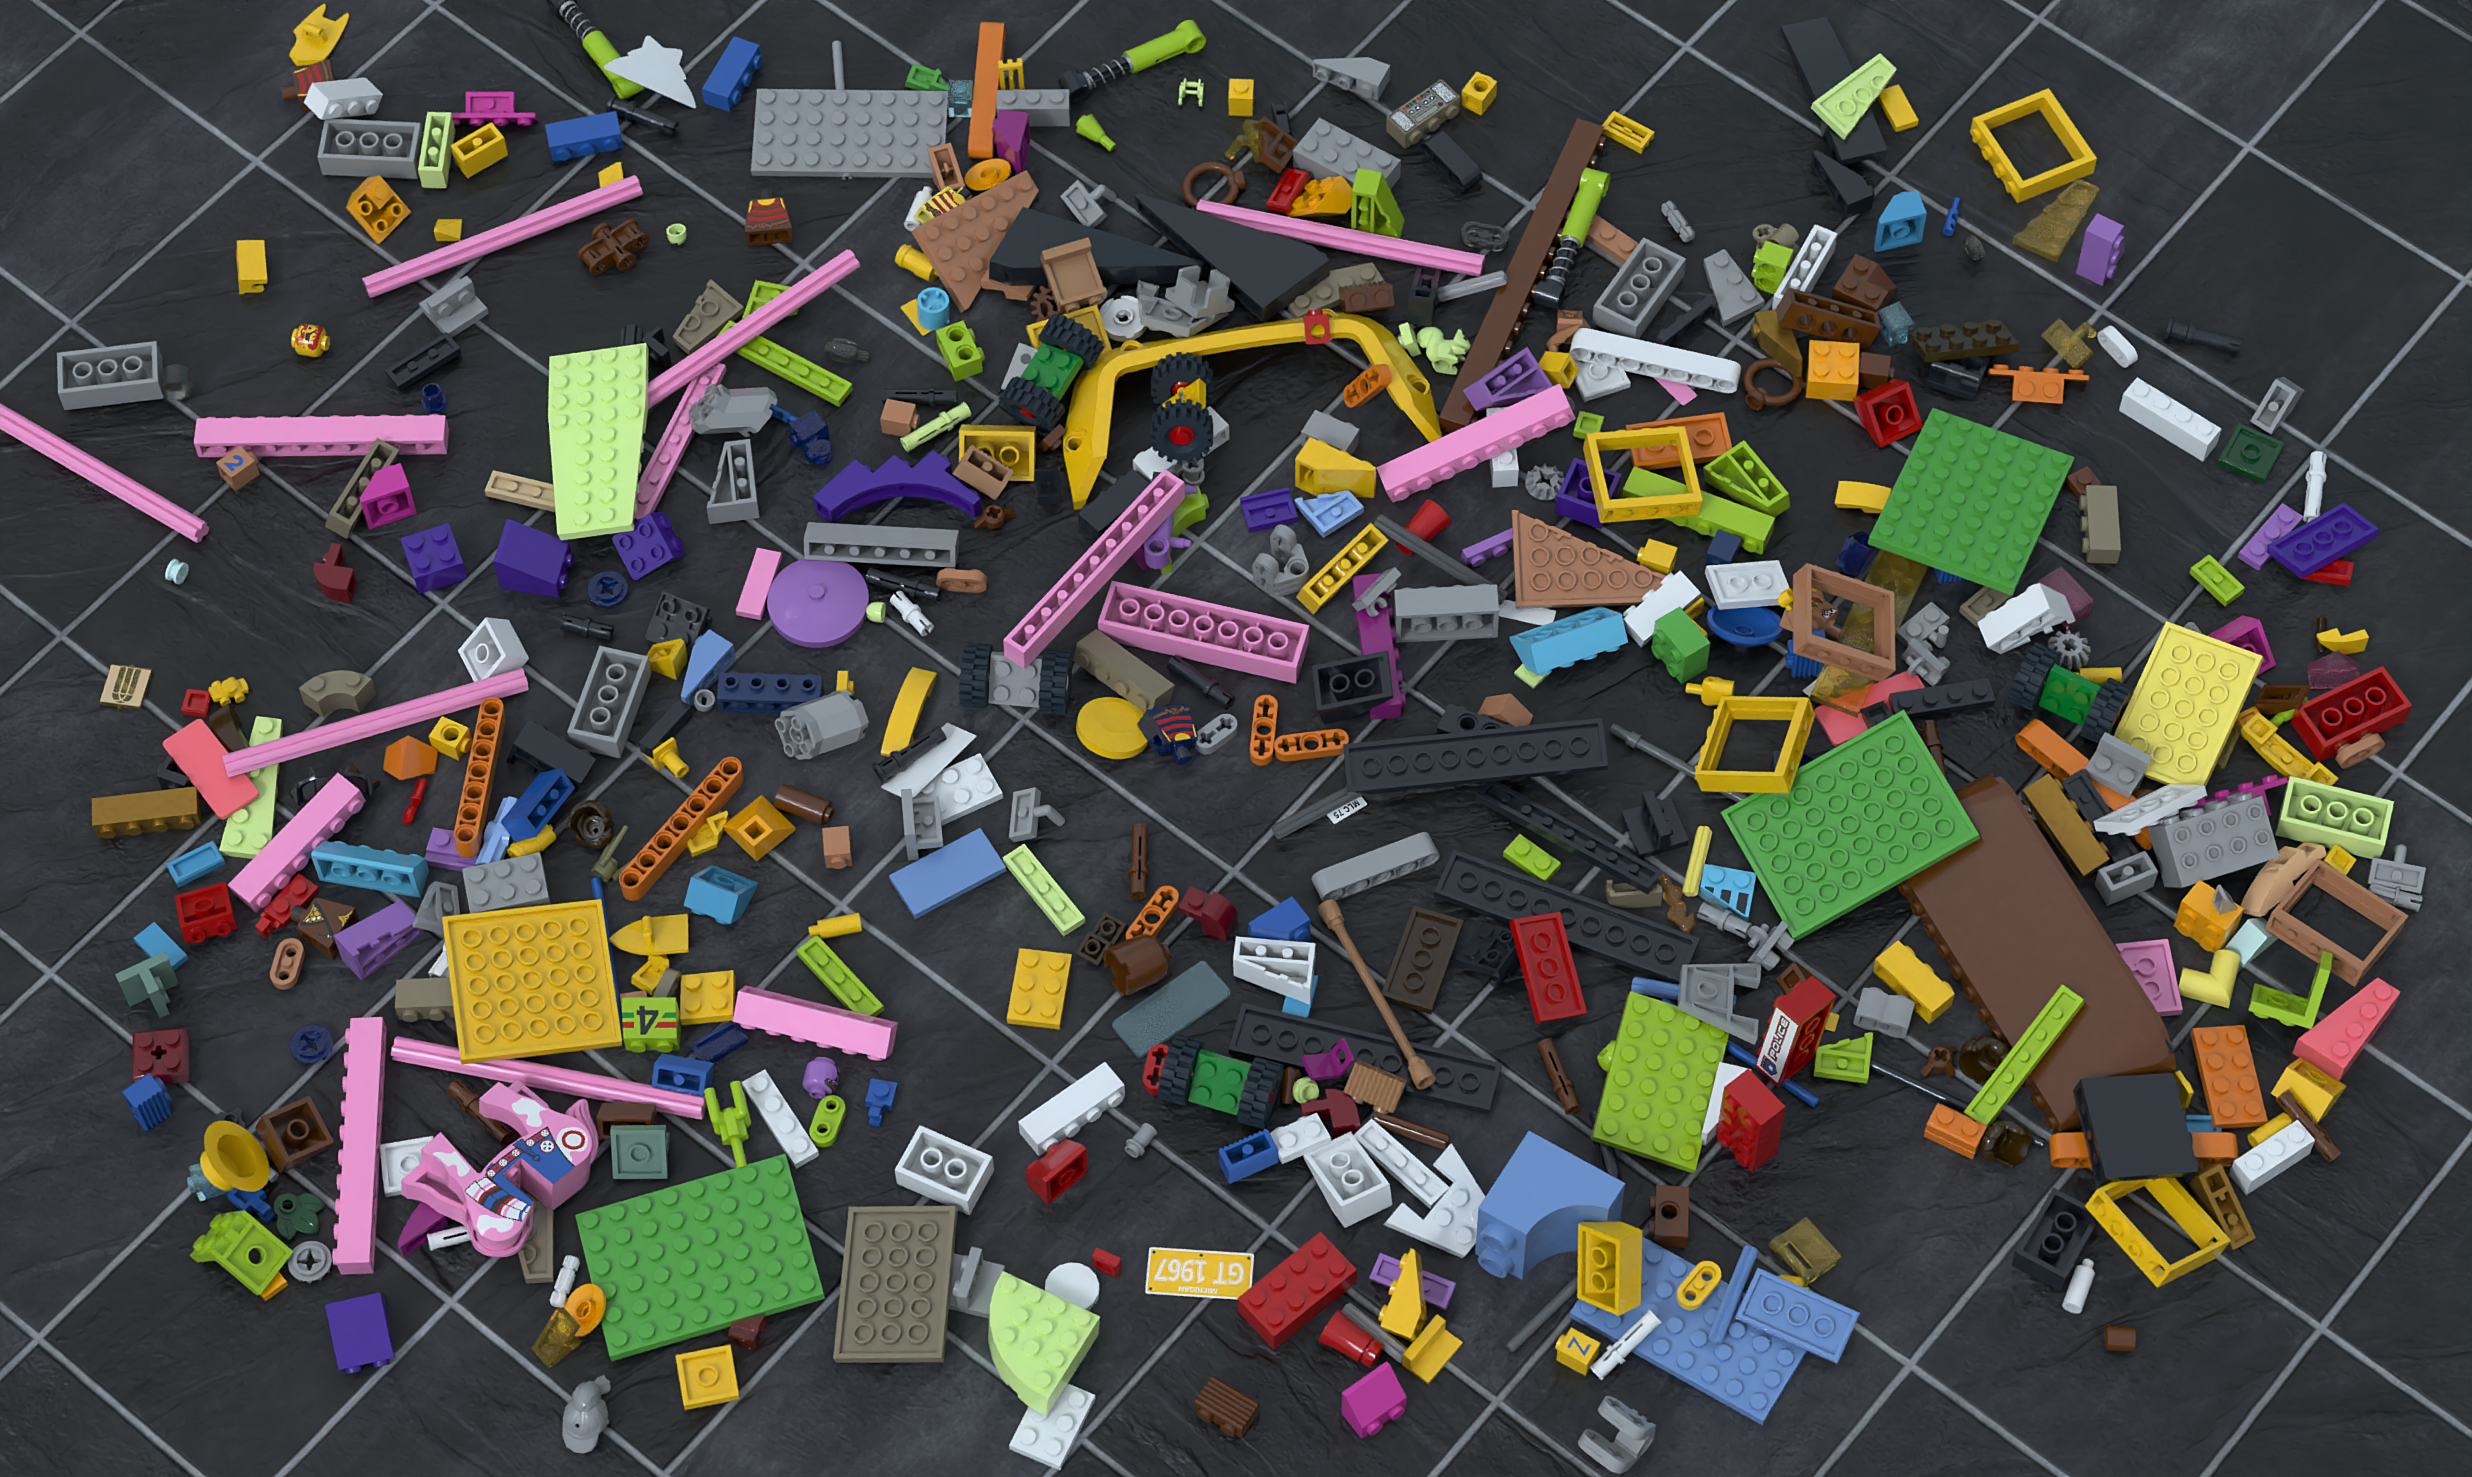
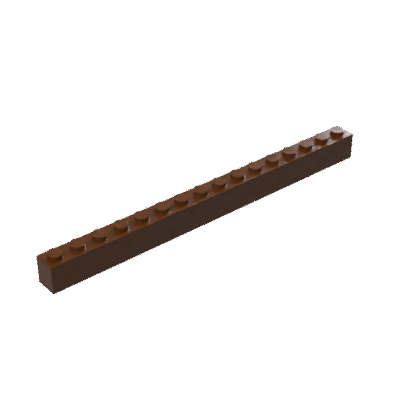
[1439,118,1607,434]

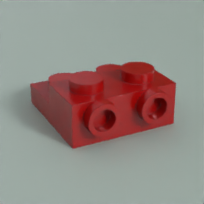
[174,881,238,943]

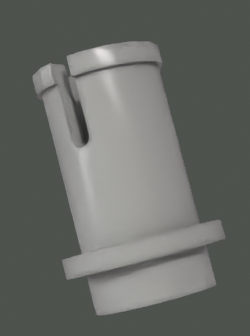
[1125,1123,1157,1158]

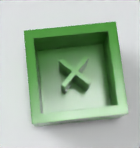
[1651,607,1710,684]

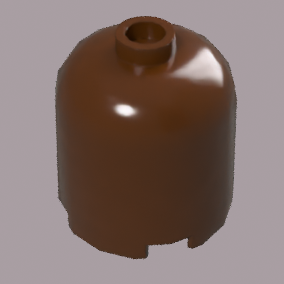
[1103,934,1171,996]

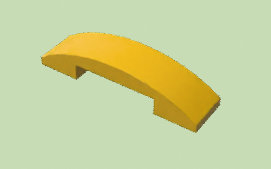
[881,667,937,757]
[2241,712,2339,786]

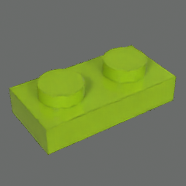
[2189,554,2245,606]
[1503,834,1561,883]

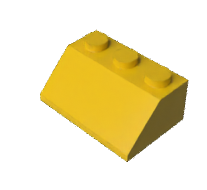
[959,425,1036,481]
[1577,1222,1642,1316]

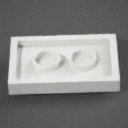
[1705,560,1789,610]
[915,753,1003,825]
[1009,1384,1096,1470]

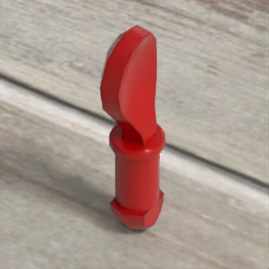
[403,777,428,825]

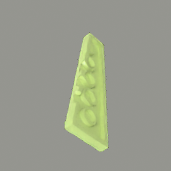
[219,716,283,859]

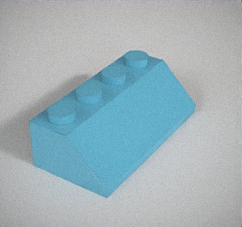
[1510,606,1628,676]
[311,841,429,898]

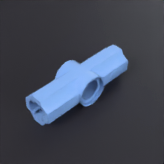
[475,796,518,866]

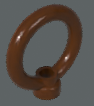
[1182,162,1246,210]
[1743,357,1803,410]

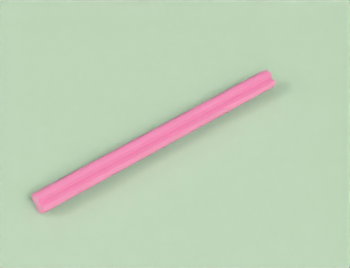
[362,175,643,298]
[1196,200,1485,277]
[648,249,860,409]
[0,403,209,543]
[221,668,529,778]
[391,1036,707,1120]

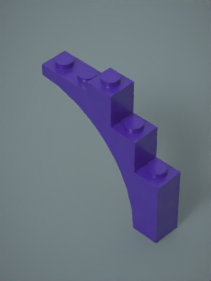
[813,450,982,523]

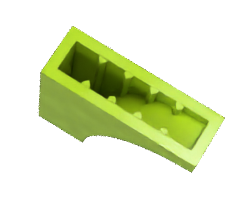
[1154,485,1209,575]

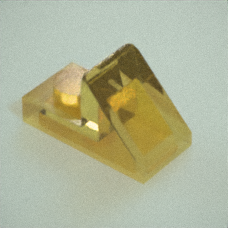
[531,1307,581,1368]

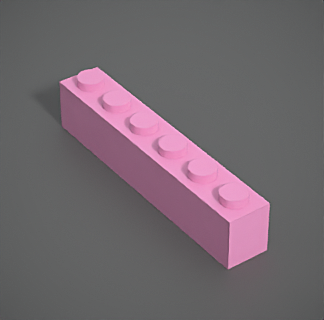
[228,773,366,913]
[733,986,898,1061]

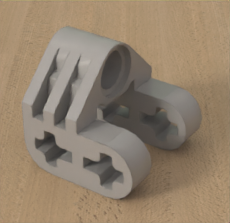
[1252,524,1310,597]
[1578,1396,1656,1474]

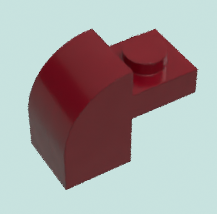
[313,543,358,603]
[1178,886,1238,942]
[1301,1089,1360,1139]

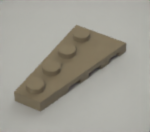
[1287,262,1384,318]
[518,1184,554,1284]

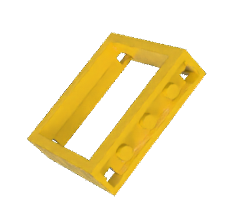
[1970,88,2097,203]
[1583,426,1703,523]
[1694,696,1815,794]
[2085,1178,2231,1288]

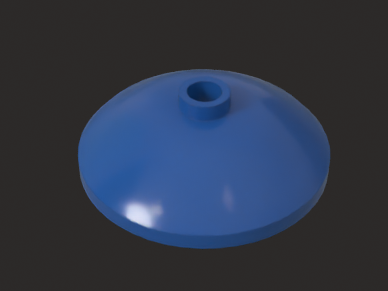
[1707,605,1783,647]

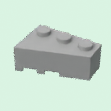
[707,439,760,524]

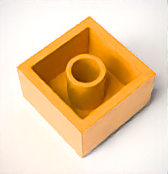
[1806,340,1859,401]
[2174,879,2244,953]

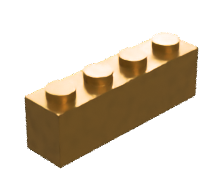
[2021,773,2110,881]
[92,786,202,839]

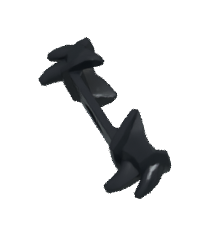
[289,763,381,807]

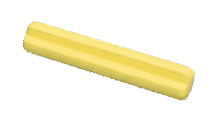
[1682,826,1712,897]

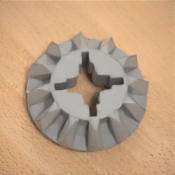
[1525,463,1565,500]
[288,1241,333,1284]

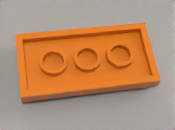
[1625,412,1732,470]
[2190,1025,2268,1129]

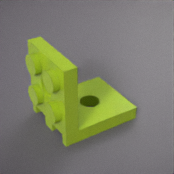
[2249,951,2333,1029]
[190,1210,293,1295]

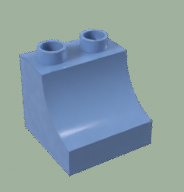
[1475,1131,1625,1280]

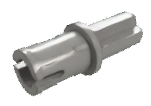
[2368,884,2422,912]

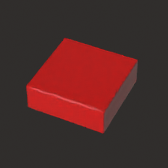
[181,689,213,718]
[1092,1247,1122,1277]

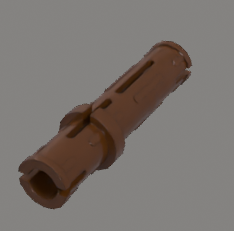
[1920,720,1949,784]
[1128,824,1149,900]
[1537,1038,1581,1115]
[447,1079,514,1145]
[2275,1089,2342,1163]

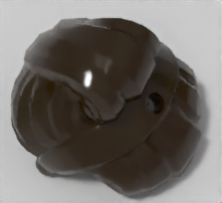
[566,800,614,849]
[1959,1035,2010,1084]
[1980,1120,2033,1169]

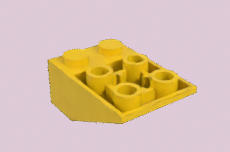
[1295,437,1376,498]
[1378,1248,1427,1342]

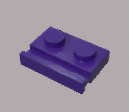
[1240,487,1298,533]

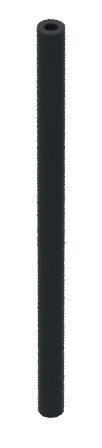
[1869,1059,2046,1149]

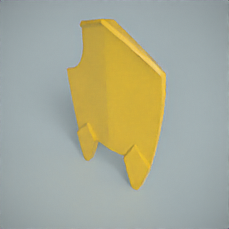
[289,4,349,66]

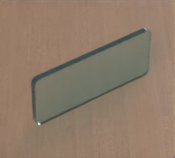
[1112,961,1230,1058]

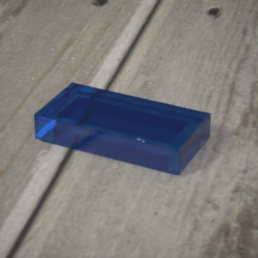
[689,1020,749,1063]

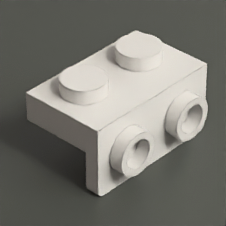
[1270,1113,1331,1164]

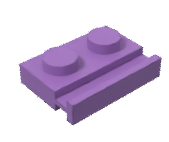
[424,827,484,872]

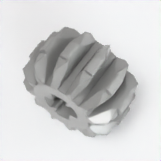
[2048,629,2091,672]

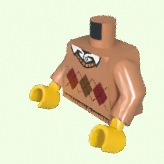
[1778,588,1846,639]

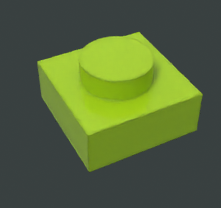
[1573,411,1604,439]

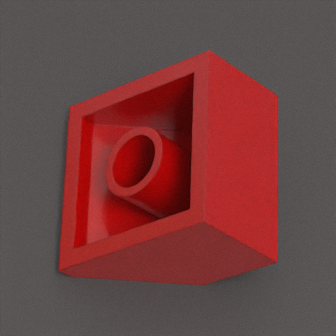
[1853,379,1923,448]
[1025,1139,1088,1205]

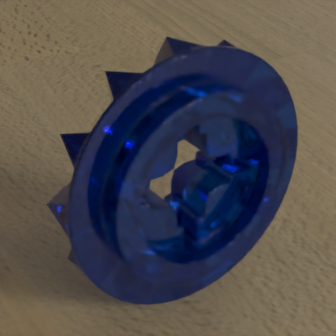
[587,571,628,608]
[290,1024,333,1065]

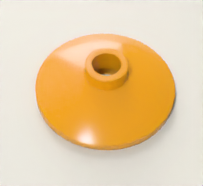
[964,159,1011,190]
[562,1284,606,1337]

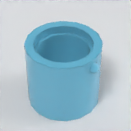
[917,287,950,331]

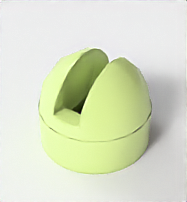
[666,224,687,245]
[866,602,886,623]

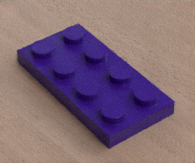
[2267,503,2379,579]

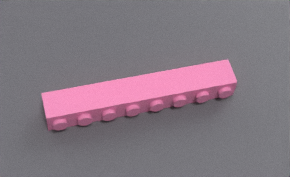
[1376,383,1576,503]

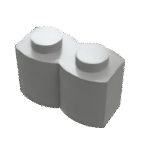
[1853,987,1915,1038]

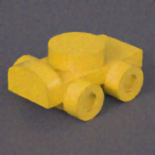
[208,677,248,707]

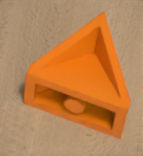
[383,735,438,780]

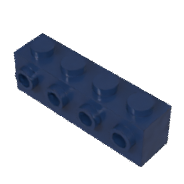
[717,671,824,714]

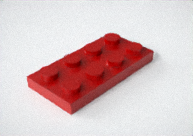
[1509,912,1587,1024]

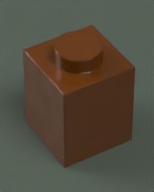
[1858,352,1894,389]

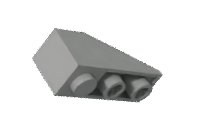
[1313,57,1390,101]

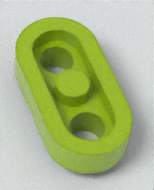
[809,1095,846,1148]

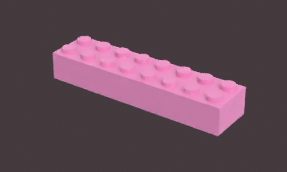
[1098,581,1309,684]

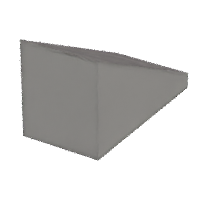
[2212,885,2237,915]

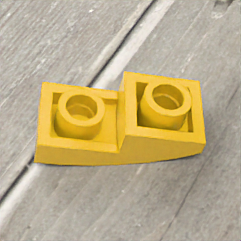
[1835,481,1892,513]

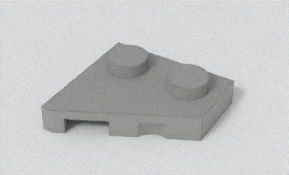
[413,881,460,934]

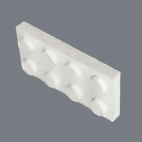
[2093,784,2207,836]

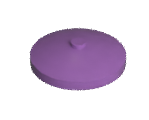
[767,559,869,648]

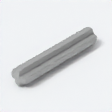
[1437,270,1507,302]
[1342,1303,1408,1363]

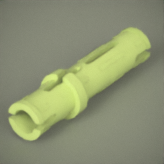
[900,402,972,452]

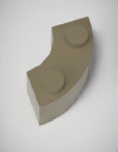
[299,670,377,717]

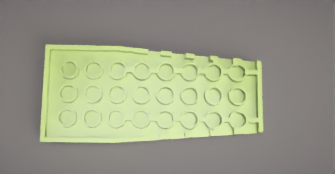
[548,343,649,540]

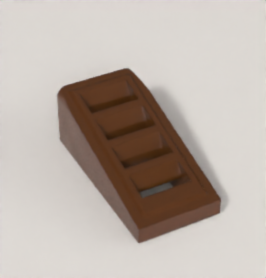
[2254,684,2310,715]

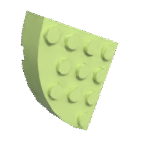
[988,1271,1100,1417]

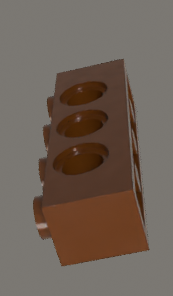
[1776,287,1881,350]

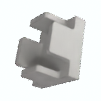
[1165,265,1235,319]

